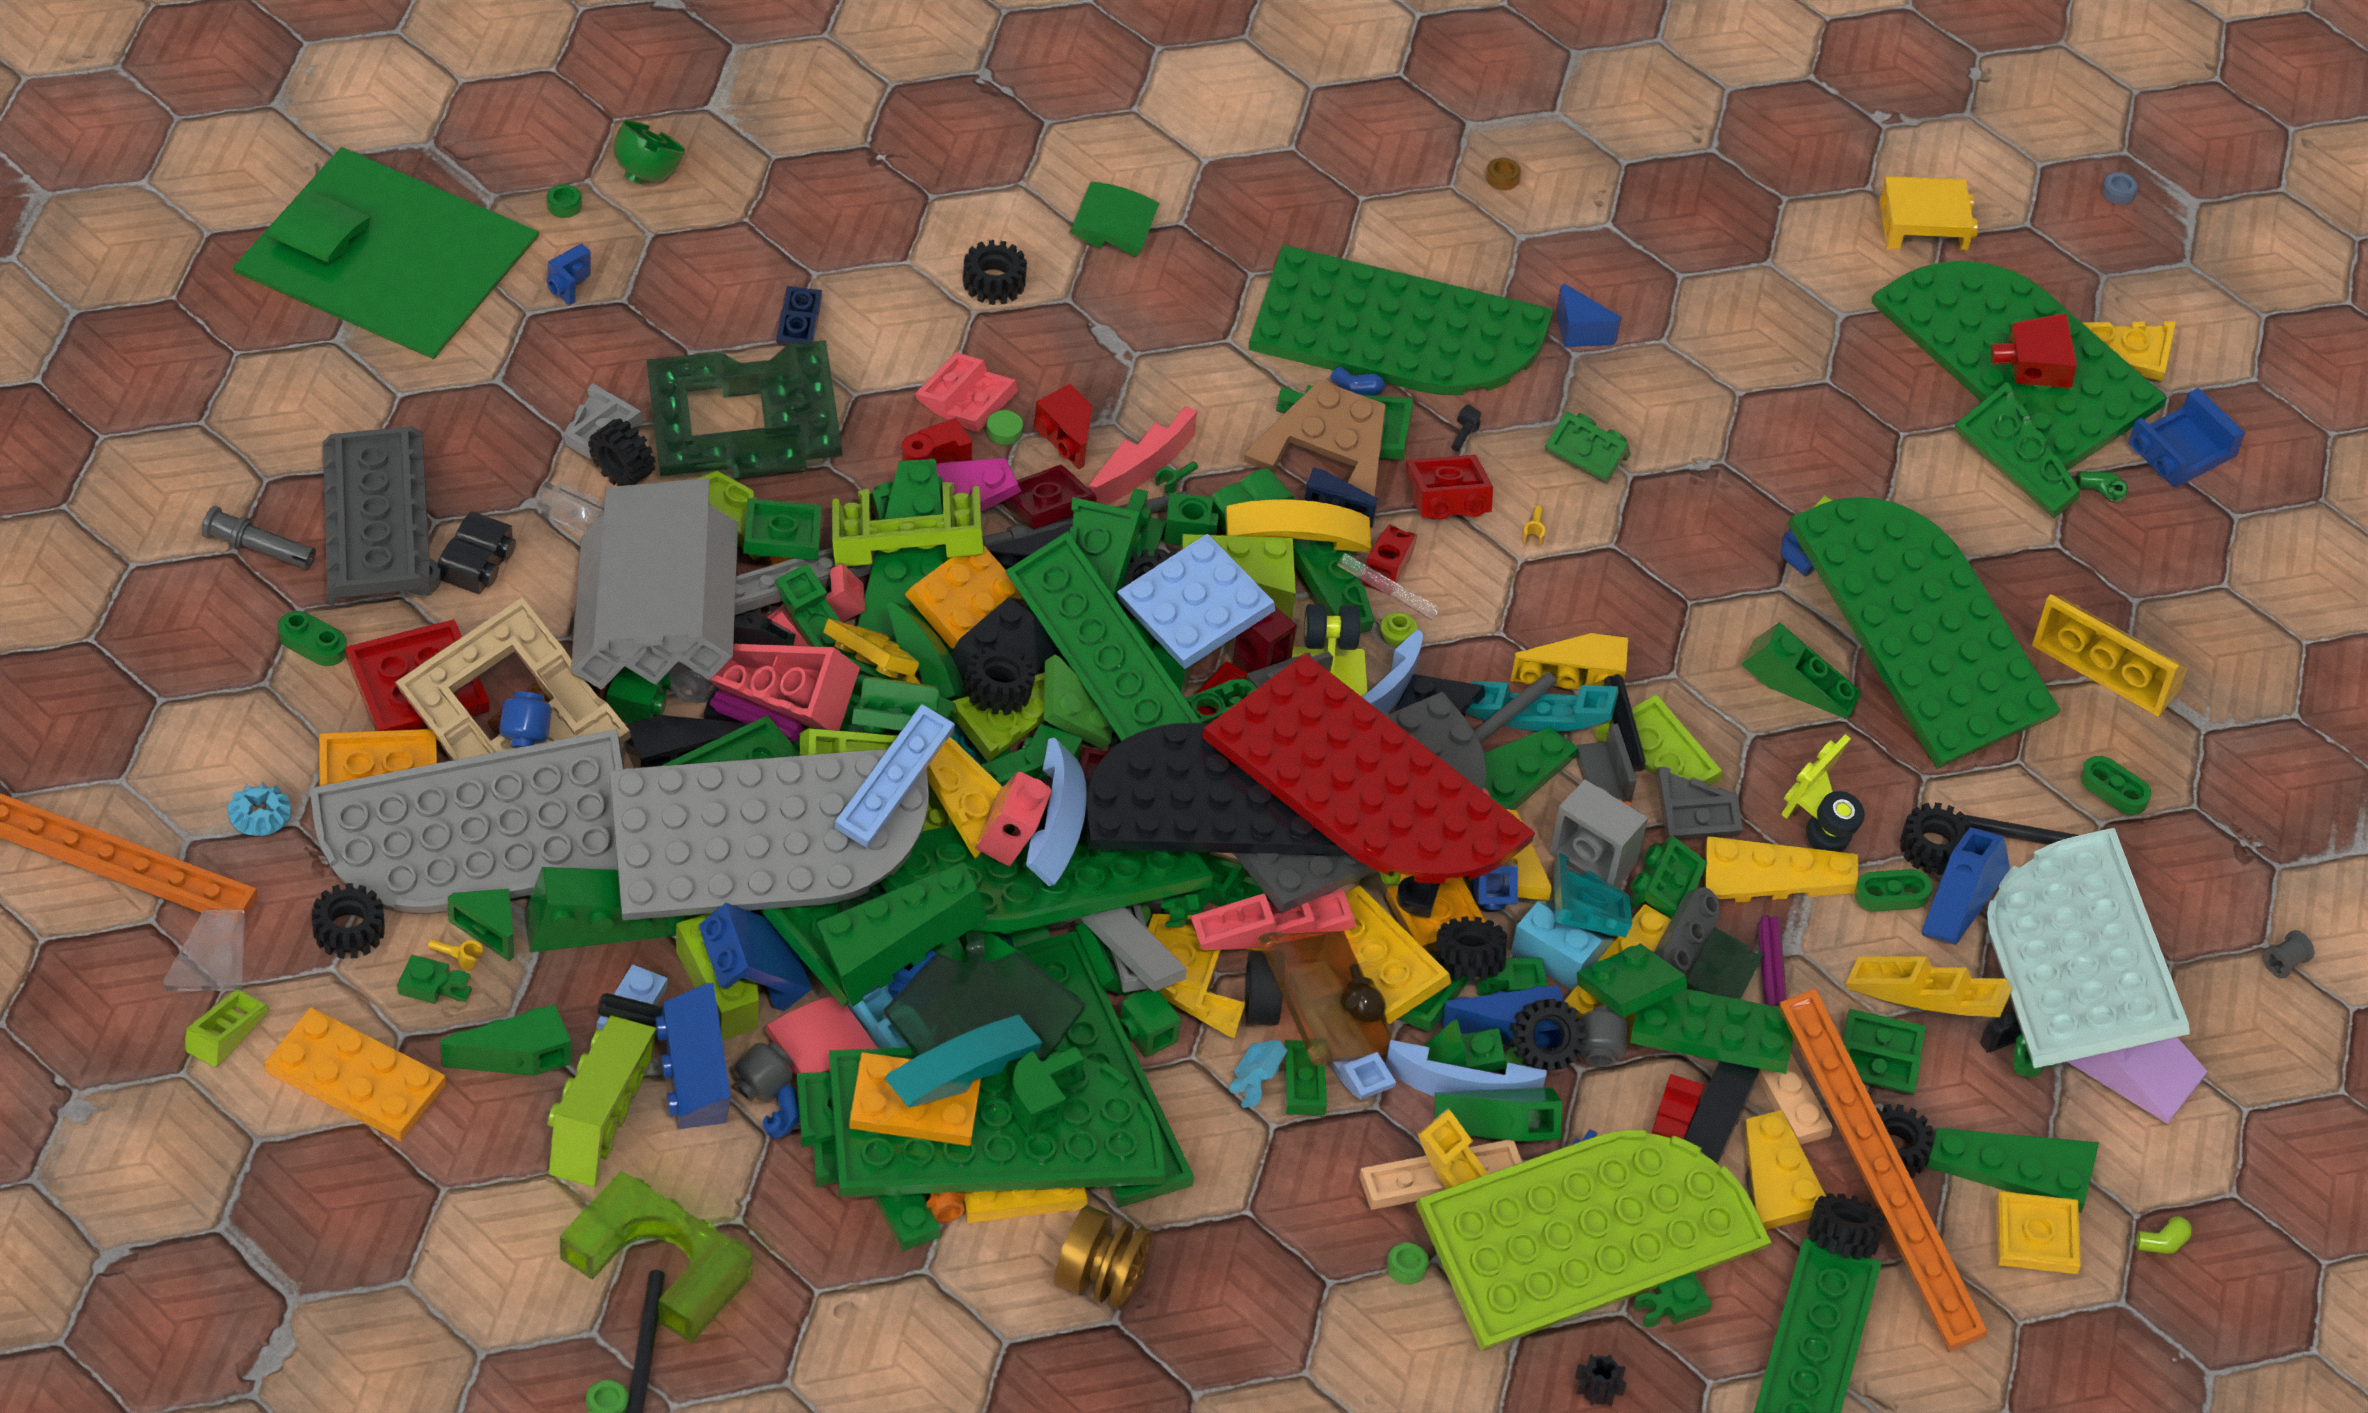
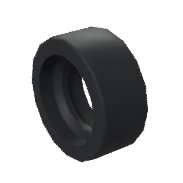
[1245,950,1283,1025]

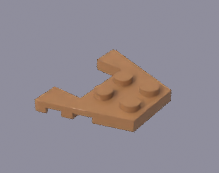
[1244,380,1386,508]

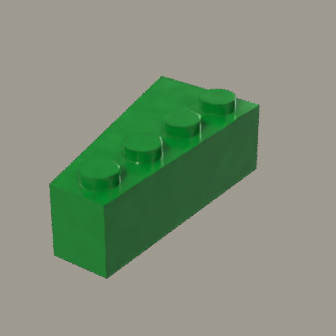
[816,862,987,1007]
[524,867,700,953]

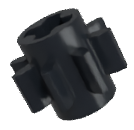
[1575,1354,1627,1407]

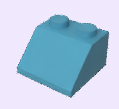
[1510,901,1616,991]

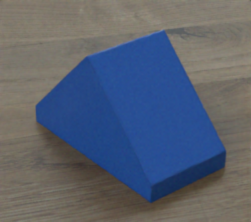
[1556,283,1622,347]

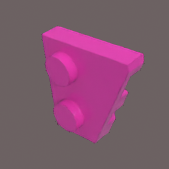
[936,458,1022,512]

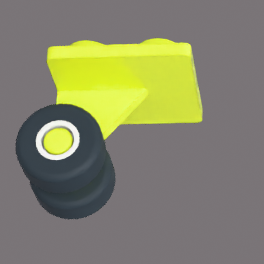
[1292,604,1367,697]
[1781,734,1865,852]

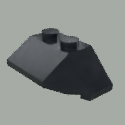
[950,597,1063,683]

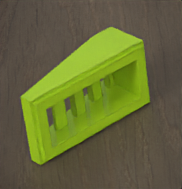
[185,989,269,1067]

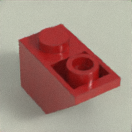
[1034,384,1092,470]

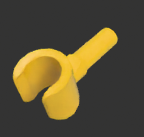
[1522,506,1545,546]
[428,939,483,971]

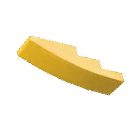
[1845,956,2012,1017]

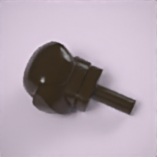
[1340,964,1386,1023]

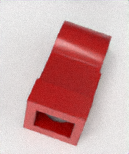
[901,418,972,464]
[1362,524,1417,595]
[1651,1074,1704,1139]

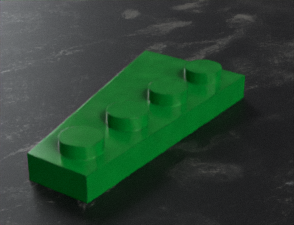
[1955,382,2080,518]
[1293,539,1374,633]
[1926,1128,2099,1213]

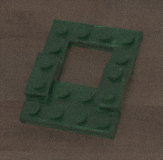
[646,340,842,478]

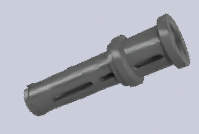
[201,506,316,571]

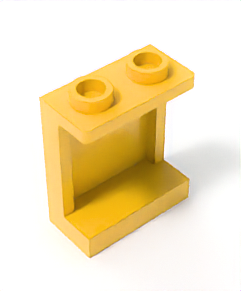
[1879,176,1978,251]

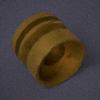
[1054,1205,1153,1311]

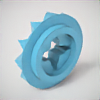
[228,781,291,836]

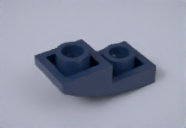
[776,286,822,348]

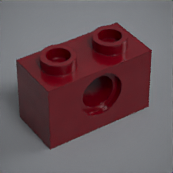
[1232,606,1297,673]

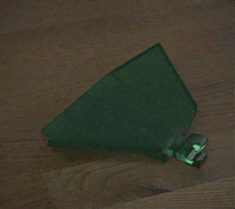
[884,932,1085,1061]

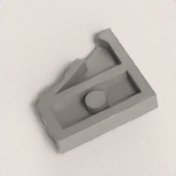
[564,383,643,460]

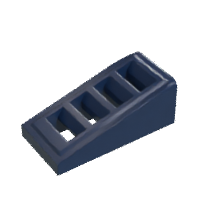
[1304,467,1378,528]

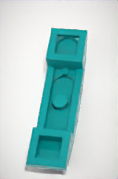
[1465,681,1619,732]

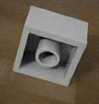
[1549,779,1648,887]

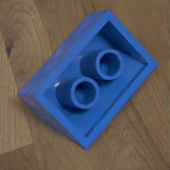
[655,983,731,1129]

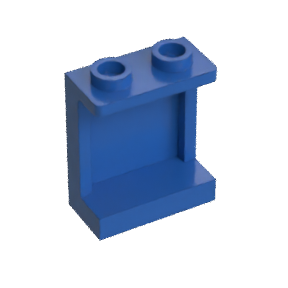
[2128,388,2245,488]
[699,903,812,1011]

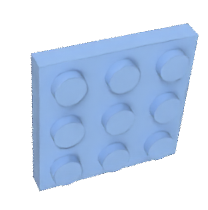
[1117,534,1275,669]

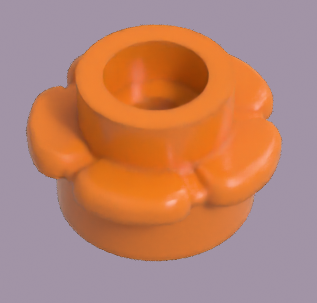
[926,1192,965,1223]

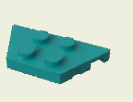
[1553,853,1632,938]

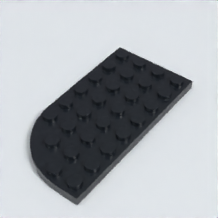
[1085,723,1351,856]

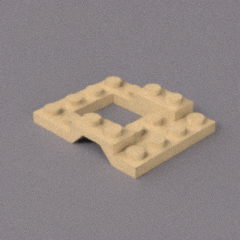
[396,597,631,761]

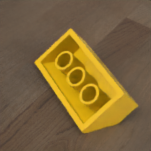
[2032,594,2188,717]

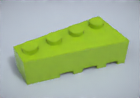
[548,1015,656,1188]

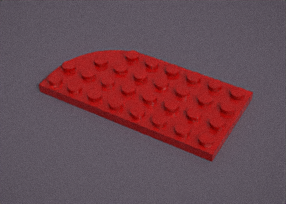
[1202,653,1535,883]

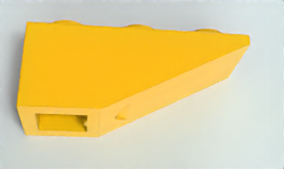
[1510,633,1628,690]

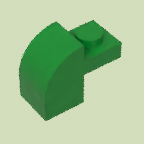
[1010,1047,1084,1137]

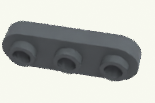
[1654,887,1720,977]

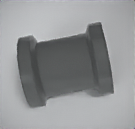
[2262,930,2315,979]

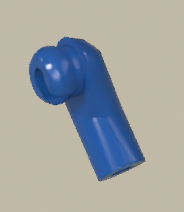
[1330,366,1385,396]
[1781,528,1815,577]
[763,1085,799,1139]

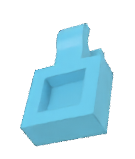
[1229,1040,1288,1108]

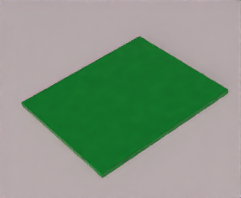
[233,147,539,359]

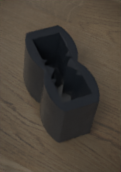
[438,511,516,594]

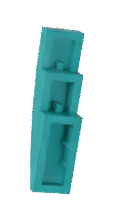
[885,1014,1043,1108]

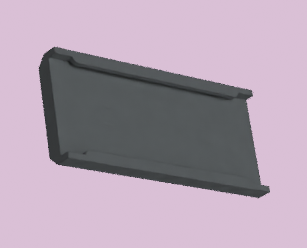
[323,426,432,605]

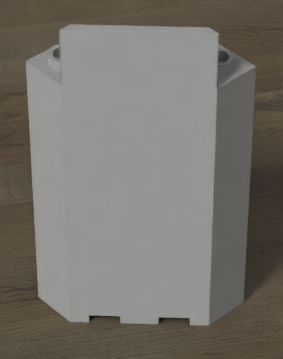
[571,478,738,690]

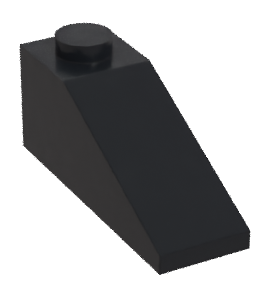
[625,715,748,768]

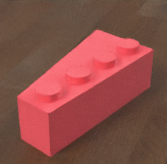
[704,644,860,731]

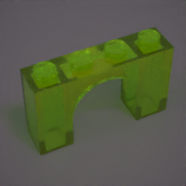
[560,1170,753,1344]

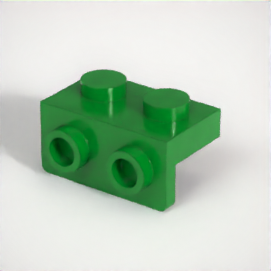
[852,676,940,733]

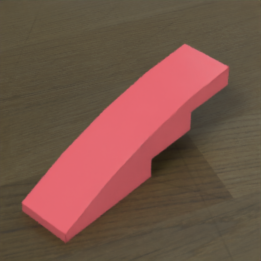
[1089,406,1197,505]
[1190,889,1356,950]

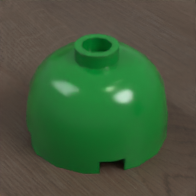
[614,119,685,184]

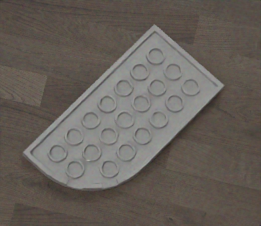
[310,729,624,913]
[610,749,929,920]

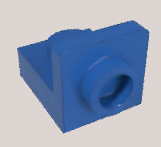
[547,243,591,305]

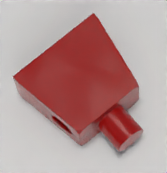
[1990,314,2077,388]

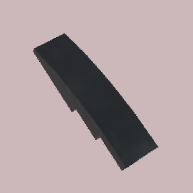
[1684,1061,1761,1164]

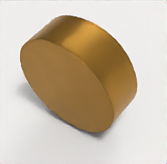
[1486,157,1521,190]

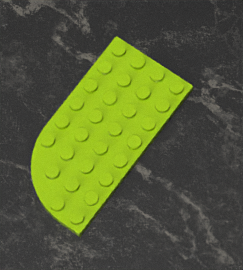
[1415,1130,1771,1352]

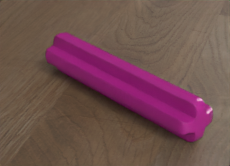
[710,690,805,742]
[1758,915,1787,1006]

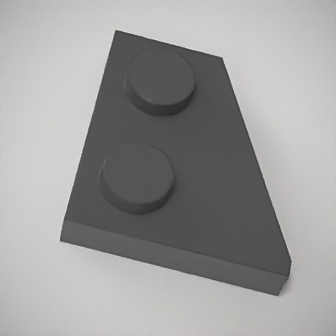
[1656,767,1743,840]

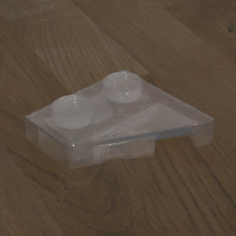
[163,910,245,991]

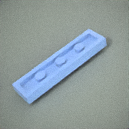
[834,704,955,848]

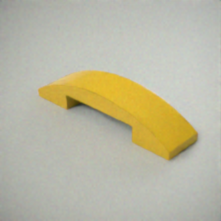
[1225,500,1371,552]
[1418,1109,1489,1189]

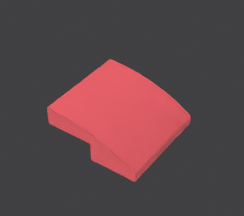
[915,352,1019,433]
[765,996,878,1076]

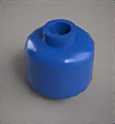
[499,691,552,748]

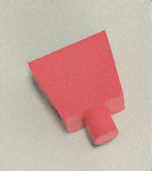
[975,772,1052,867]

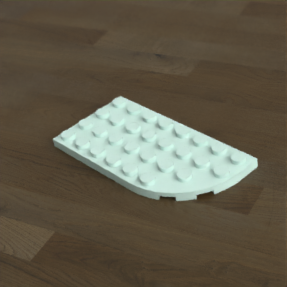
[1987,828,2190,1068]

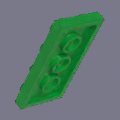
[1630,989,1793,1074]

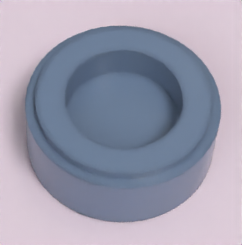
[2102,172,2138,205]

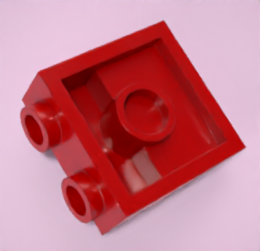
[1405,454,1493,520]

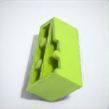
[1181,534,1296,620]
[676,910,759,1040]

